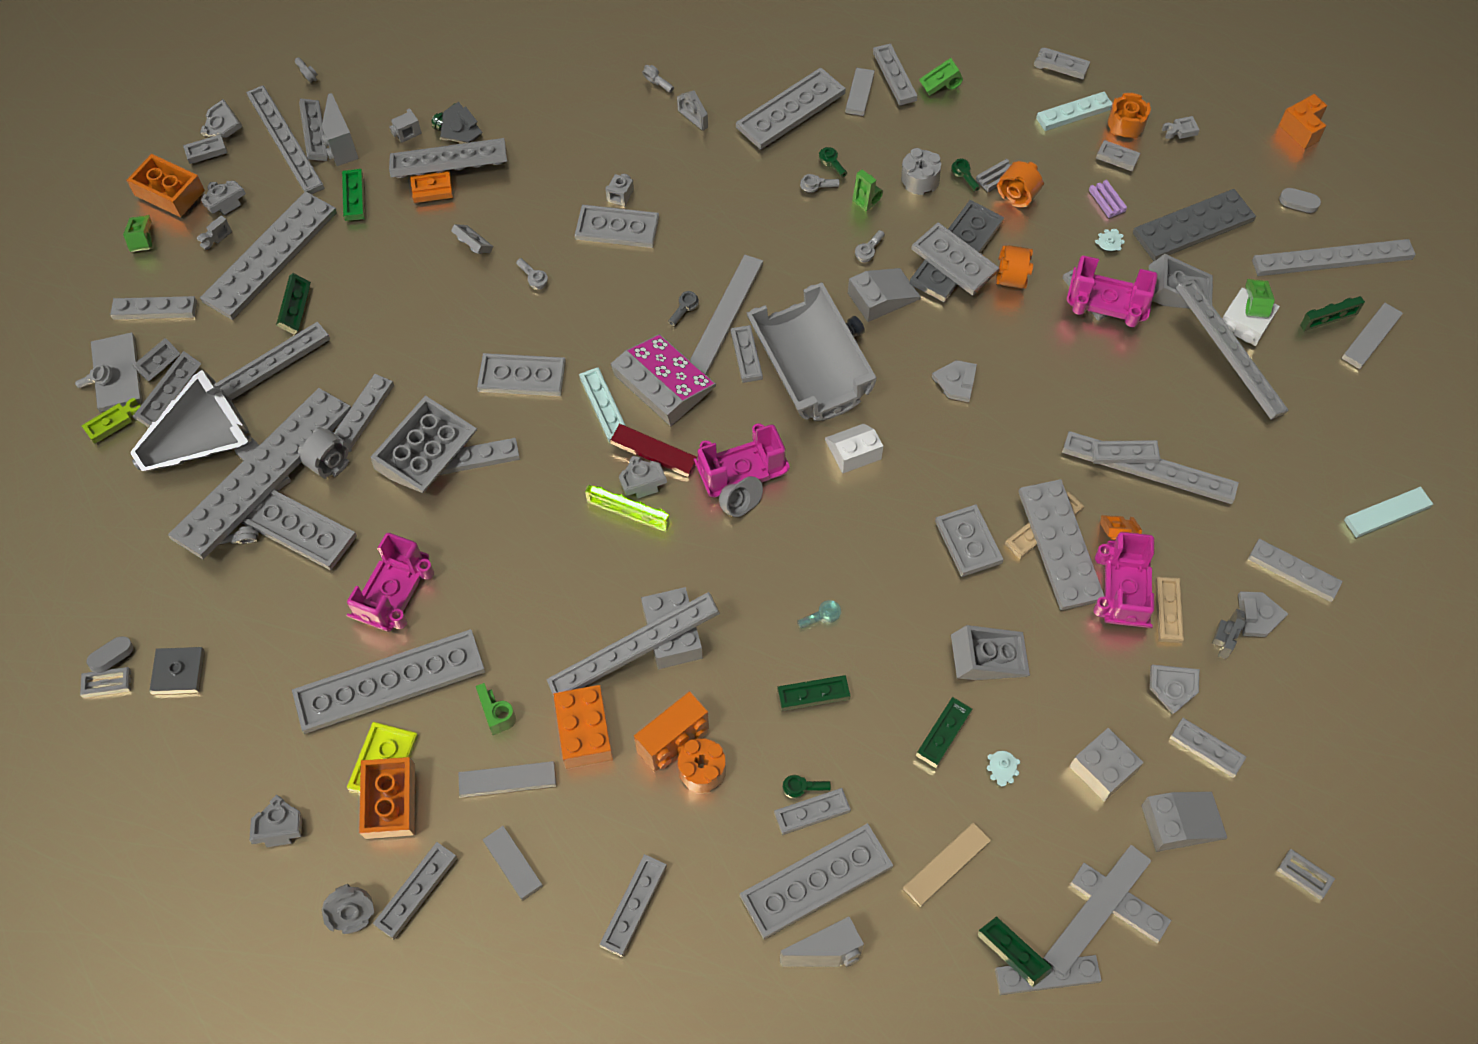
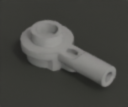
[295,57,318,83]
[642,65,674,93]
[800,174,839,192]
[855,230,885,263]
[516,258,548,289]
[75,364,112,388]
[220,526,258,544]

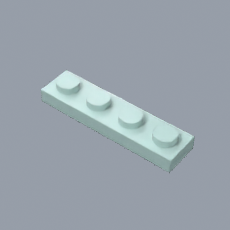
[1036,92,1113,131]

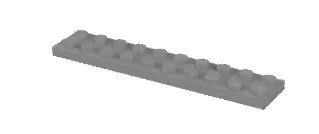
[168,388,351,560]

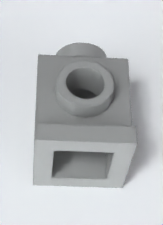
[389,108,422,143]
[605,174,634,207]

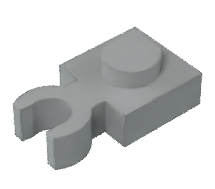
[1162,116,1199,139]
[197,216,232,250]

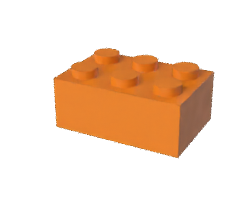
[126,154,205,217]
[553,685,613,769]
[634,691,709,772]
[359,757,415,839]

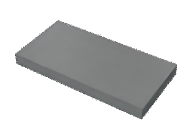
[575,205,659,248]
[911,222,999,296]
[91,332,142,412]
[477,353,566,396]

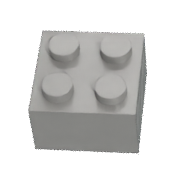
[1070,728,1144,801]

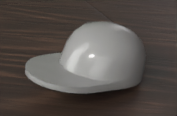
[719,476,763,517]

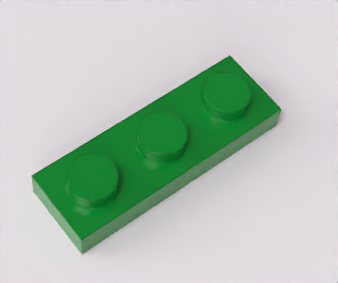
[342,169,365,221]

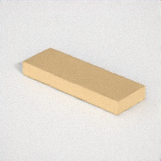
[1155,577,1184,643]

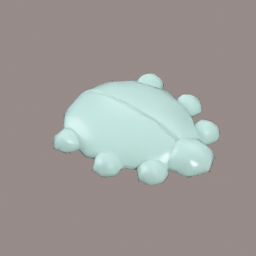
[1095,229,1125,251]
[987,751,1020,787]

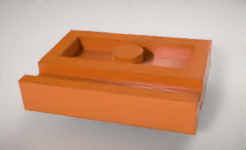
[410,171,453,203]
[1100,515,1142,540]

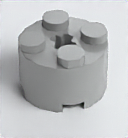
[901,148,941,195]
[298,427,352,479]

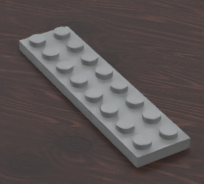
[200,191,337,320]
[292,629,485,734]

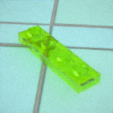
[585,485,670,532]

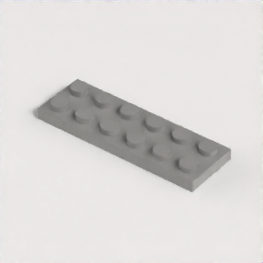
[736,67,846,150]
[389,138,507,178]
[1018,479,1105,610]
[241,490,357,570]
[739,823,893,940]

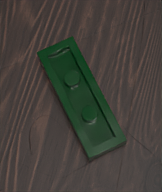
[276,273,311,334]
[1300,296,1365,331]
[777,675,851,711]
[916,697,973,768]
[978,916,1052,987]

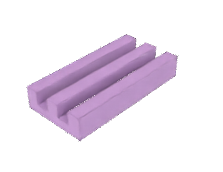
[1089,180,1127,218]

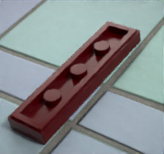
[610,423,697,477]

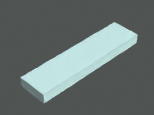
[579,367,626,443]
[1344,487,1433,538]

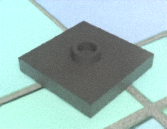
[149,647,204,694]

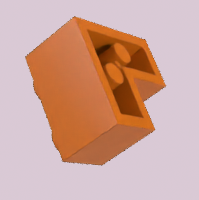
[1279,94,1327,149]

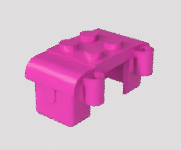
[1067,255,1158,327]
[694,423,790,497]
[1093,532,1154,628]
[346,533,434,632]

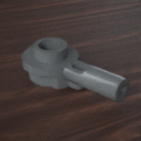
[668,291,699,326]

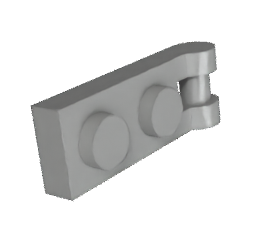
[1034,48,1090,79]

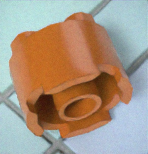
[1108,93,1151,138]
[997,161,1044,208]
[996,245,1033,289]
[678,739,726,793]

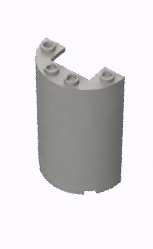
[747,282,876,421]

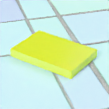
[347,722,418,793]

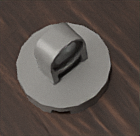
[322,883,374,934]

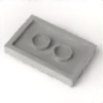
[935,504,1004,577]

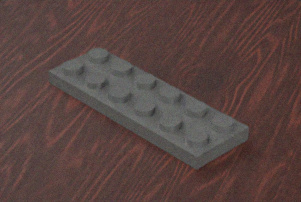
[1133,189,1256,261]
[909,200,1004,302]

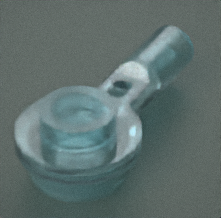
[797,600,841,628]

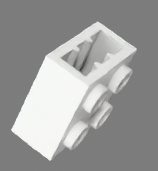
[1222,288,1280,346]

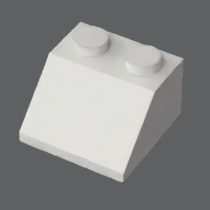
[825,424,883,474]

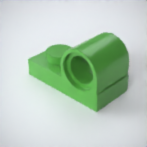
[919,58,963,96]
[852,170,883,211]
[123,215,153,252]
[1245,279,1275,318]
[476,683,516,735]

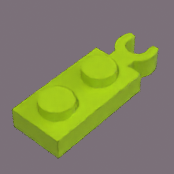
[81,398,140,444]

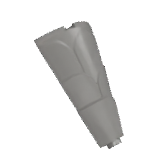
[130,370,252,472]

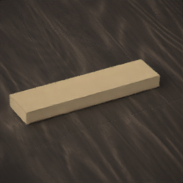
[1005,492,1084,559]
[903,823,991,907]

